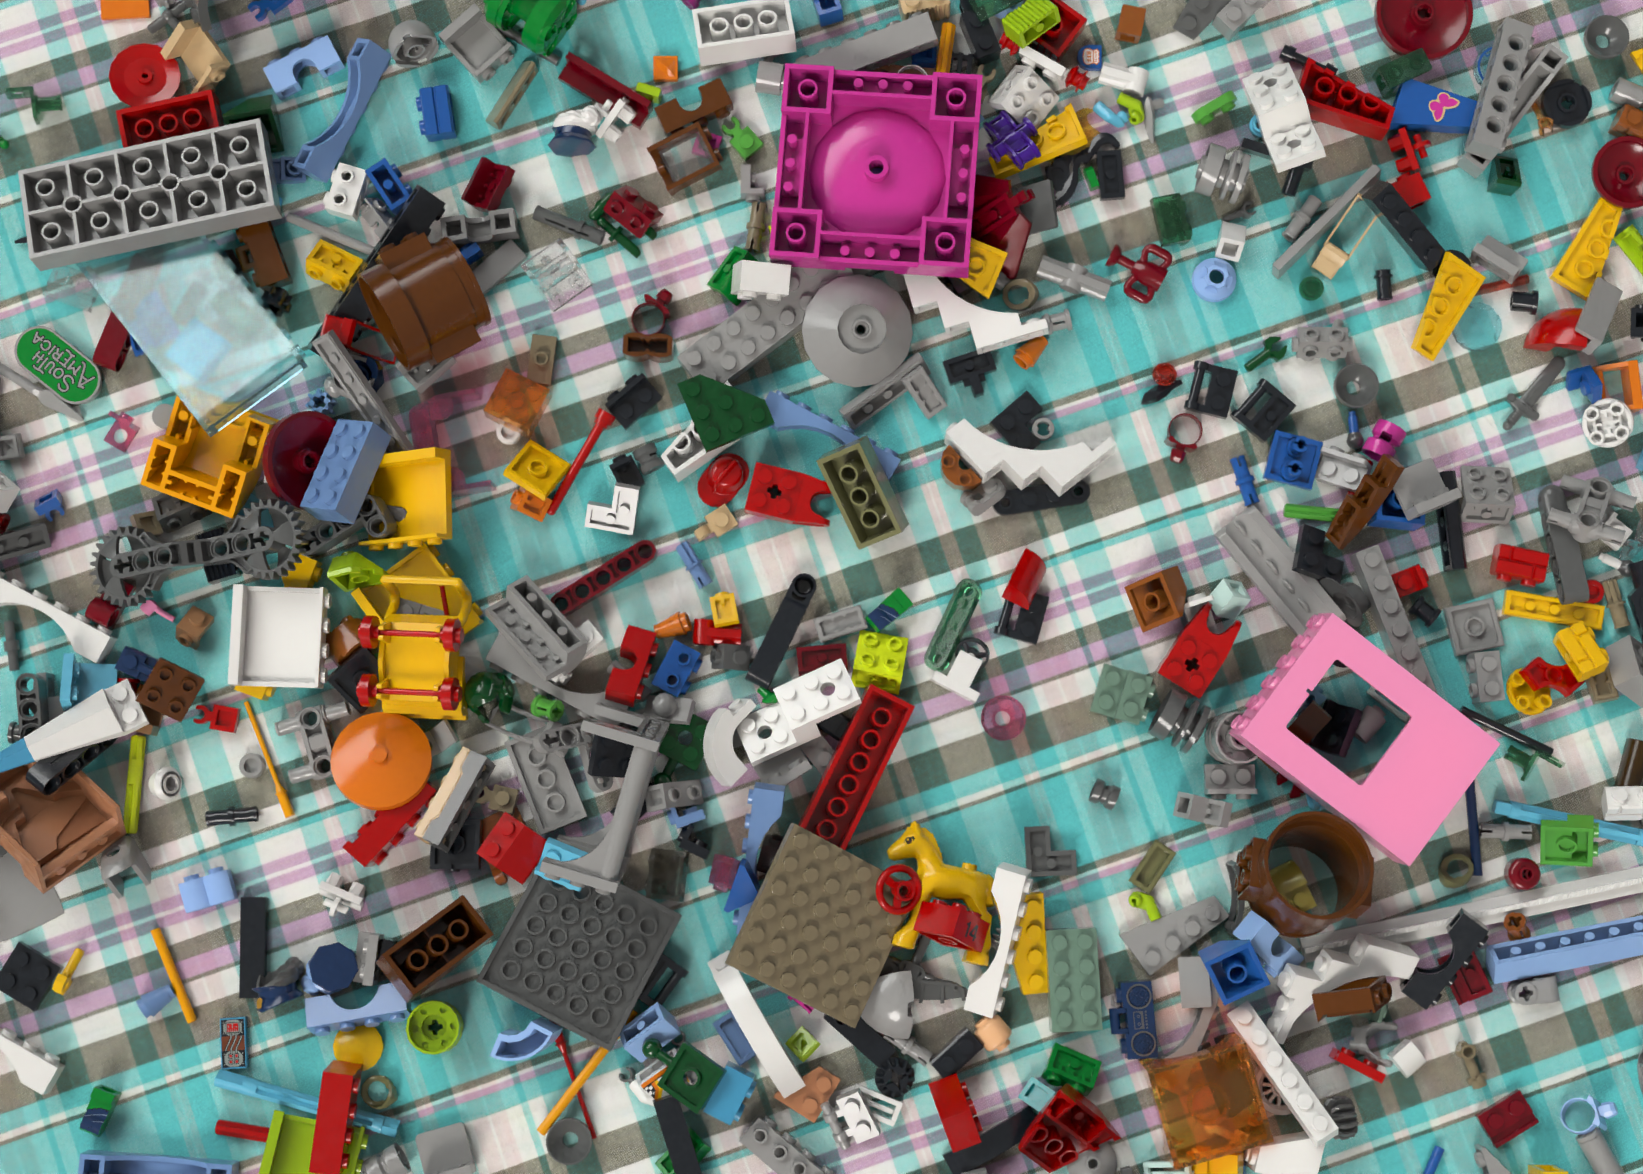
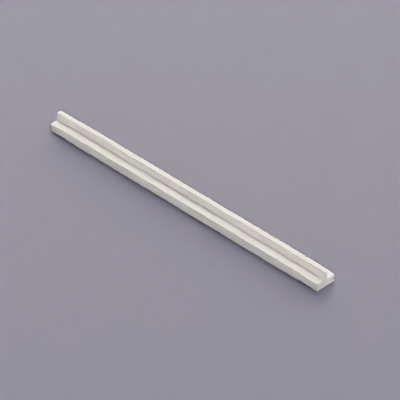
[1299,866,1643,963]

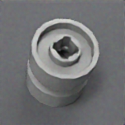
[363,1143,411,1174]

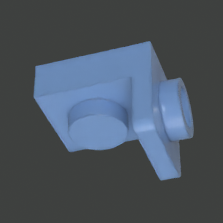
[667,806,706,829]

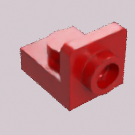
[1391,564,1429,598]

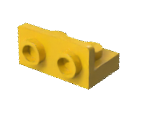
[306,239,364,292]

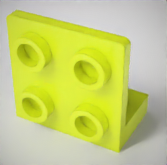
[851,630,908,695]

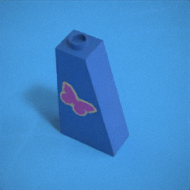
[1389,77,1477,134]

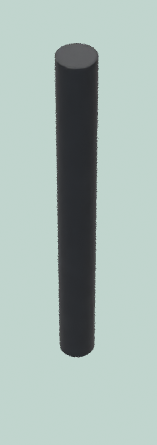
[1459,706,1554,757]

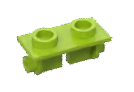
[1613,224,1643,276]

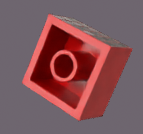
[1027,0,1087,63]

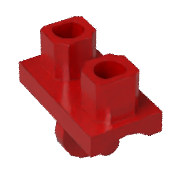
[1387,127,1432,174]

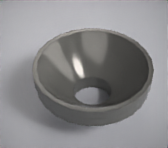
[1583,15,1629,60]
[1333,363,1379,408]
[546,1118,592,1165]

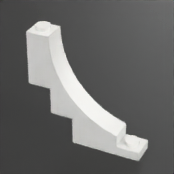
[903,274,1049,355]
[944,418,1117,497]

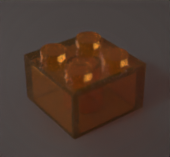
[483,368,552,439]

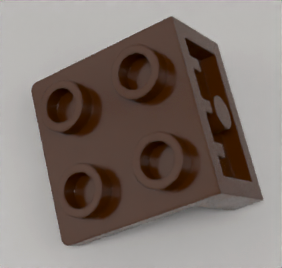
[135,657,205,722]

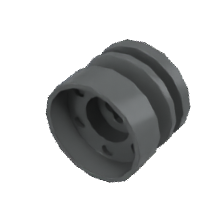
[1148,687,1211,753]

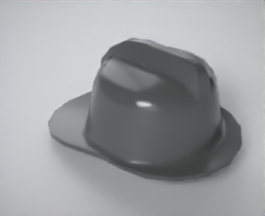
[1320,577,1371,627]

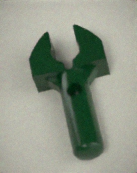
[1244,337,1287,372]

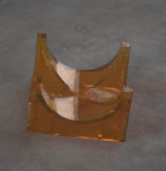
[1138,1032,1274,1170]

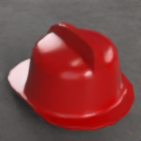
[697,453,749,507]

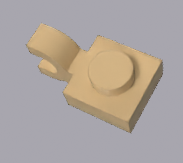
[694,504,738,542]

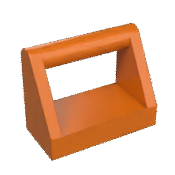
[1592,360,1643,413]

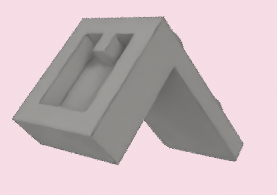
[645,779,704,812]

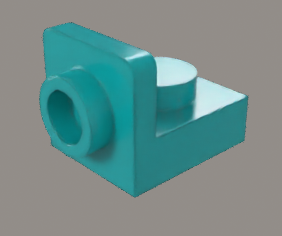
[1018,1076,1056,1112]

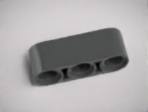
[15,673,49,739]

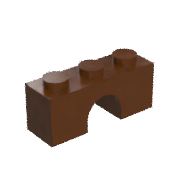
[654,78,733,137]

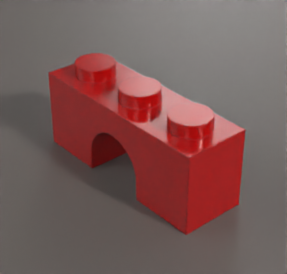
[605,625,659,708]

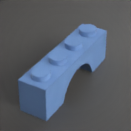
[304,983,412,1036]

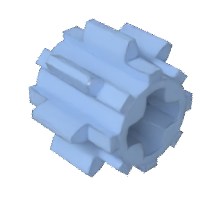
[305,388,338,415]

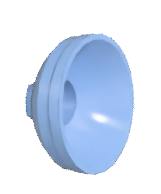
[1192,258,1236,302]

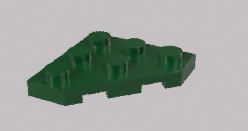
[677,374,775,453]

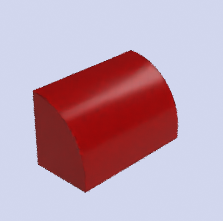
[1002,548,1046,610]

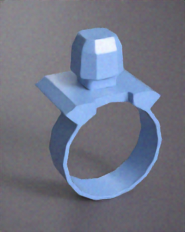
[1560,1095,1618,1135]

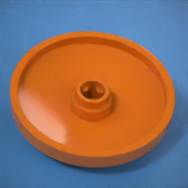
[330,712,433,810]

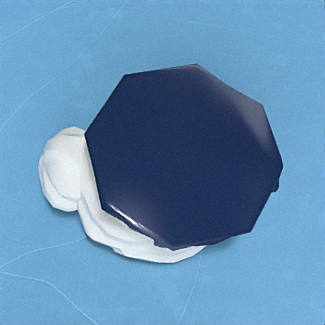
[548,105,601,157]

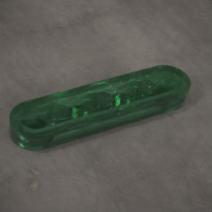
[924,578,982,672]

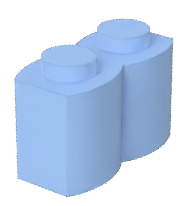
[178,866,238,913]

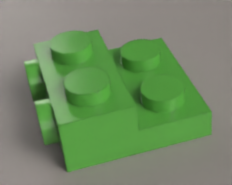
[1540,814,1599,867]

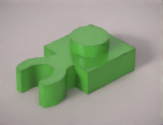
[722,116,764,162]

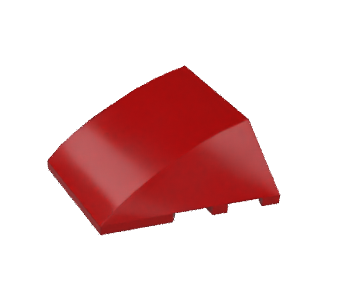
[1018,1083,1121,1173]

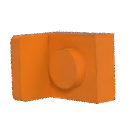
[510,486,552,522]

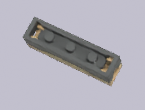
[414,747,496,853]

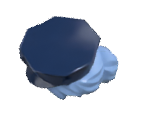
[301,942,359,996]

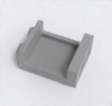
[438,3,516,84]

